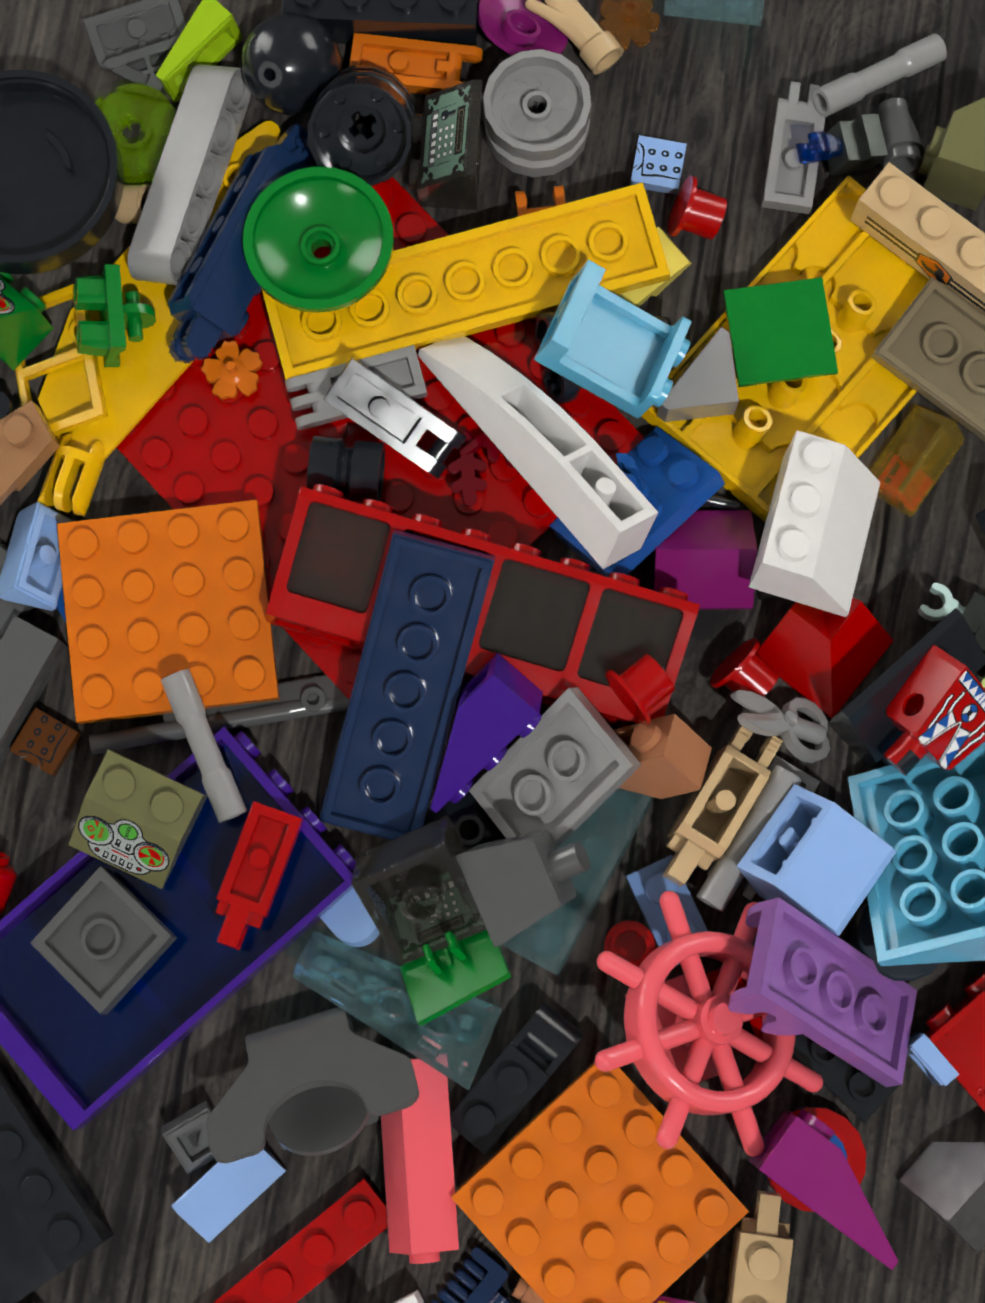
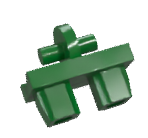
[73,264,156,367]

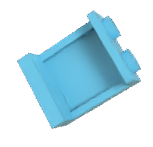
[534,259,692,419]

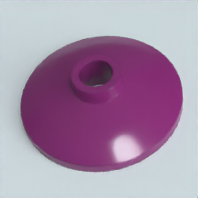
[477,0,568,55]

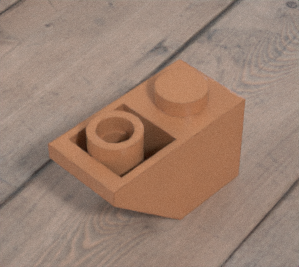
[614,714,712,799]

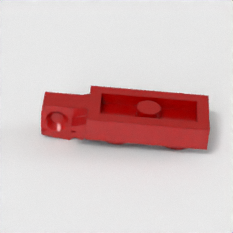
[215,801,304,950]

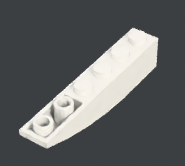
[418,336,658,569]

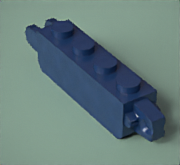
[168,124,314,364]

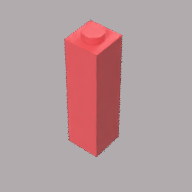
[381,1057,459,1264]

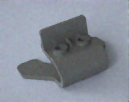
[206,1005,419,1163]

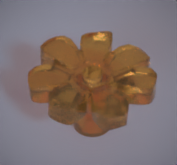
[599,0,660,51]

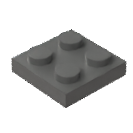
[30,866,178,1015]

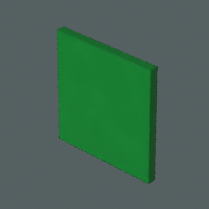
[723,277,838,387]
[393,908,512,1026]

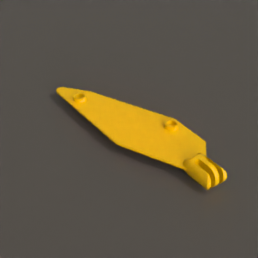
[38,121,281,517]

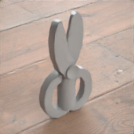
[730,690,830,763]

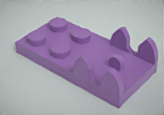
[728,897,917,1087]

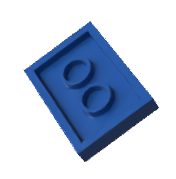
[549,426,725,577]

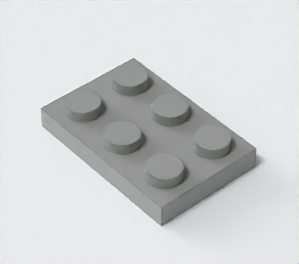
[469,687,641,848]

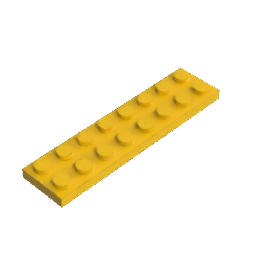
[261,182,670,380]

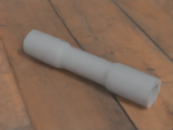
[812,33,947,117]
[160,669,247,823]
[696,765,802,913]

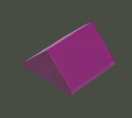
[652,510,757,610]

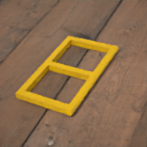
[15,284,108,436]

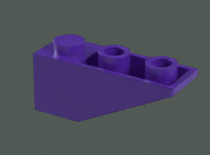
[430,653,543,813]

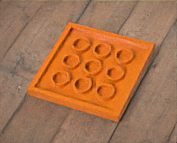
[57,500,280,724]
[451,1062,749,1303]

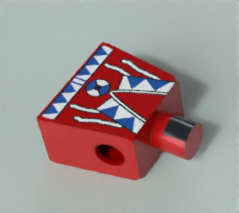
[883,645,985,776]

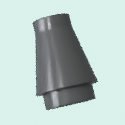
[878,98,925,174]

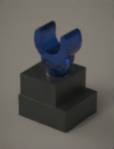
[796,114,888,176]

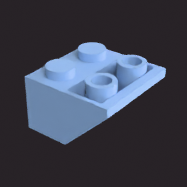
[737,784,896,936]

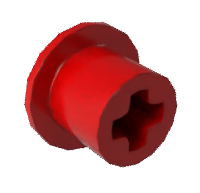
[667,175,727,240]
[709,638,779,697]
[605,654,675,726]

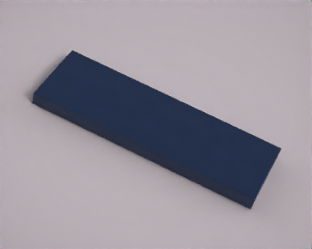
[319,529,495,847]

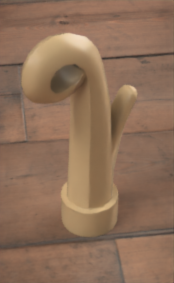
[525,0,624,74]

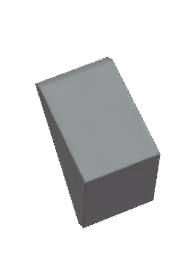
[657,327,739,422]

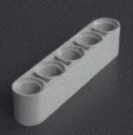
[128,64,251,285]

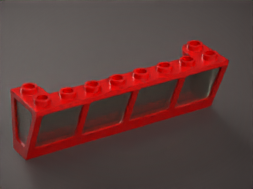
[266,484,700,727]

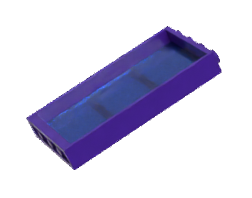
[0,727,361,1131]

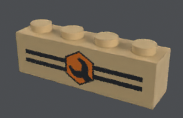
[850,162,985,315]

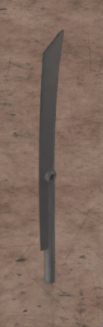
[89,649,548,755]

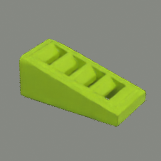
[156,0,243,103]

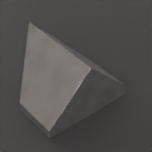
[897,1141,985,1253]

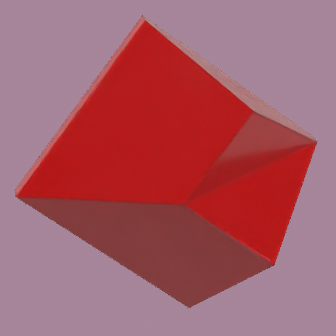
[756,597,894,719]

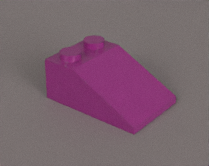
[748,1109,899,1270]

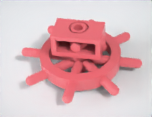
[595,891,823,1157]

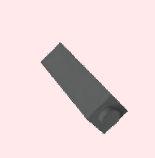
[0,616,68,767]

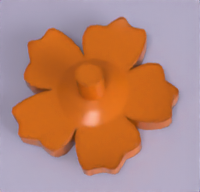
[201,341,263,400]

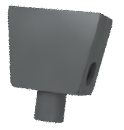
[455,830,590,948]

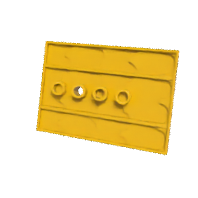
[641,175,929,522]

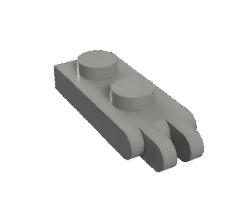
[762,81,825,214]

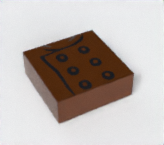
[9,707,81,777]

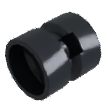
[307,435,386,504]

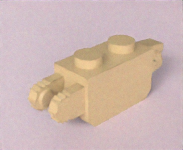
[662,725,783,887]
[725,1190,794,1303]

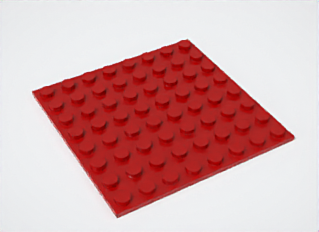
[116,177,645,700]

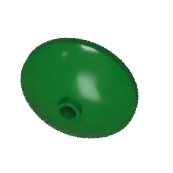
[243,167,394,313]

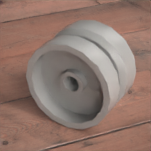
[483,49,592,177]

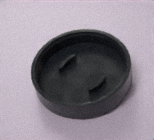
[0,70,124,275]

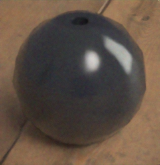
[241,12,342,115]

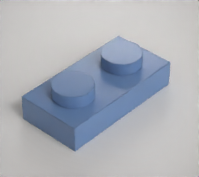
[625,855,708,967]

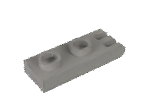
[285,345,427,430]

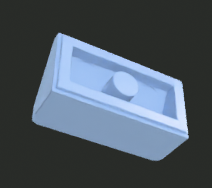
[0,502,74,611]
[171,1147,287,1243]

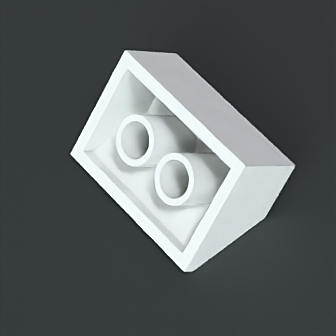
[749,430,880,617]

